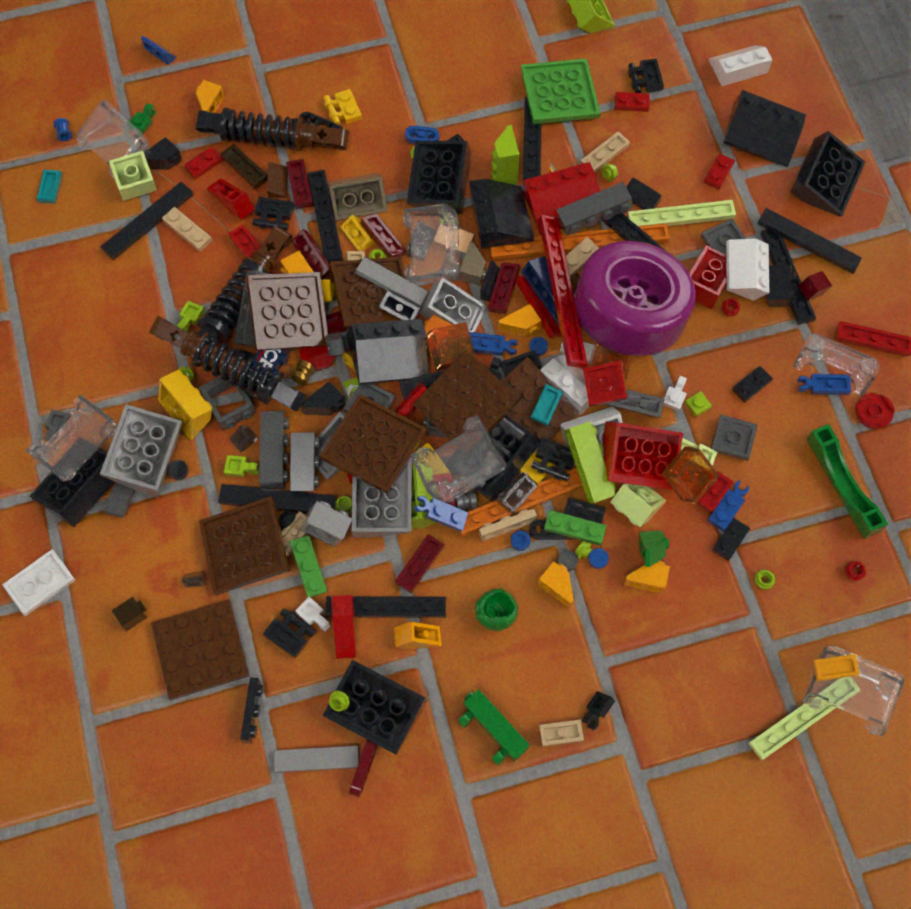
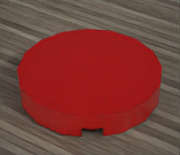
[300,346,337,371]
[855,393,895,429]

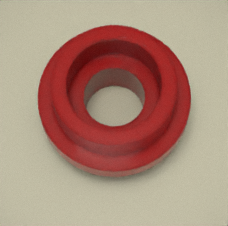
[721,298,740,316]
[845,561,866,581]

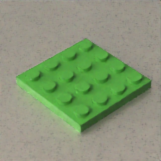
[520,59,601,124]

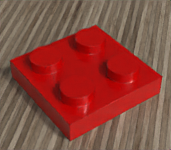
[583,361,628,407]

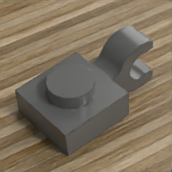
[45,410,71,445]

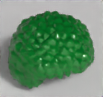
[474,588,518,632]

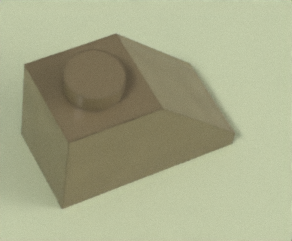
[460,242,487,286]

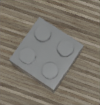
[300,501,352,547]

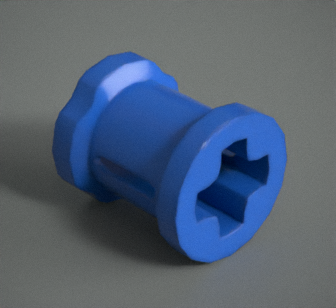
[53,118,72,142]

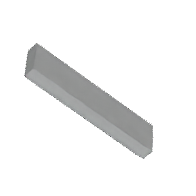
[355,257,428,308]
[274,746,359,773]

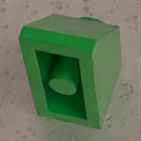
[639,531,669,567]

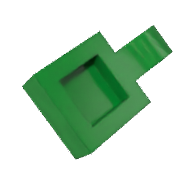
[127,103,156,135]

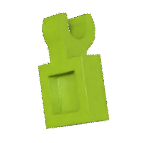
[177,301,205,332]
[224,455,260,477]

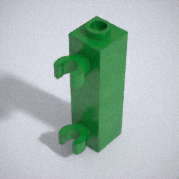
[458,689,530,766]

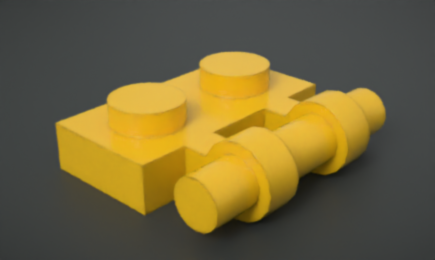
[323,89,362,125]

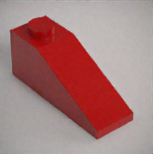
[207,178,255,219]
[331,595,357,659]

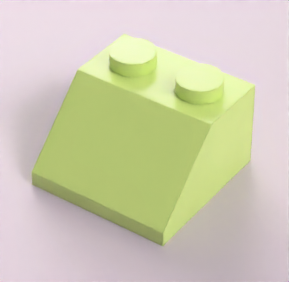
[109,151,157,201]
[610,483,667,527]

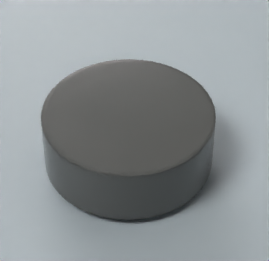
[558,551,578,572]

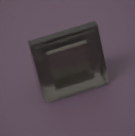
[230,425,259,452]
[182,571,206,588]

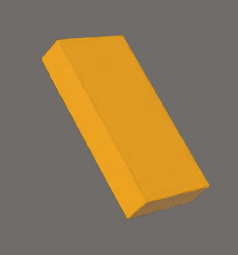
[812,654,860,681]

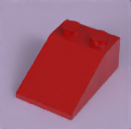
[689,245,727,309]

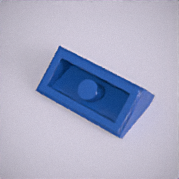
[141,36,176,65]

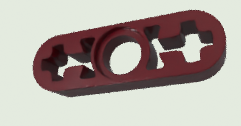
[349,740,378,797]

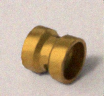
[290,360,315,386]

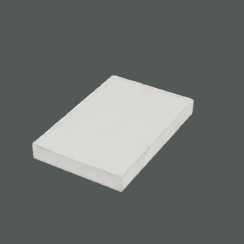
[2,549,75,617]

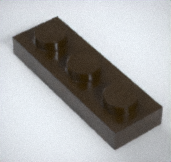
[220,144,268,189]

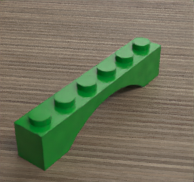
[807,424,888,539]

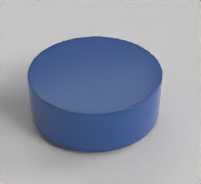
[529,337,548,356]
[511,530,530,551]
[588,548,609,569]

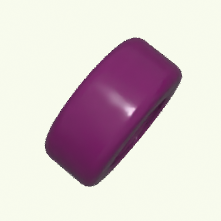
[574,241,696,356]

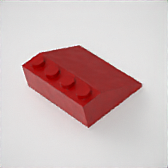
[522,162,600,235]
[603,422,683,490]

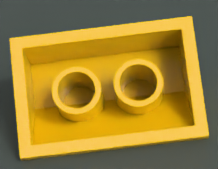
[158,369,212,440]

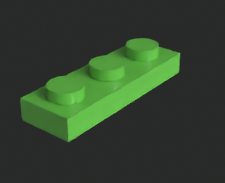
[544,510,607,546]
[290,535,327,598]

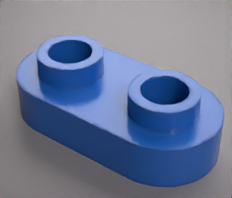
[405,125,439,144]

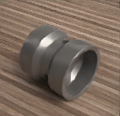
[455,490,478,511]

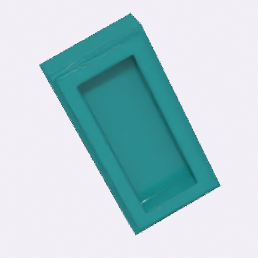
[37,170,63,204]
[530,384,563,427]

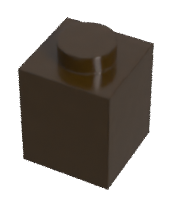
[112,597,147,632]

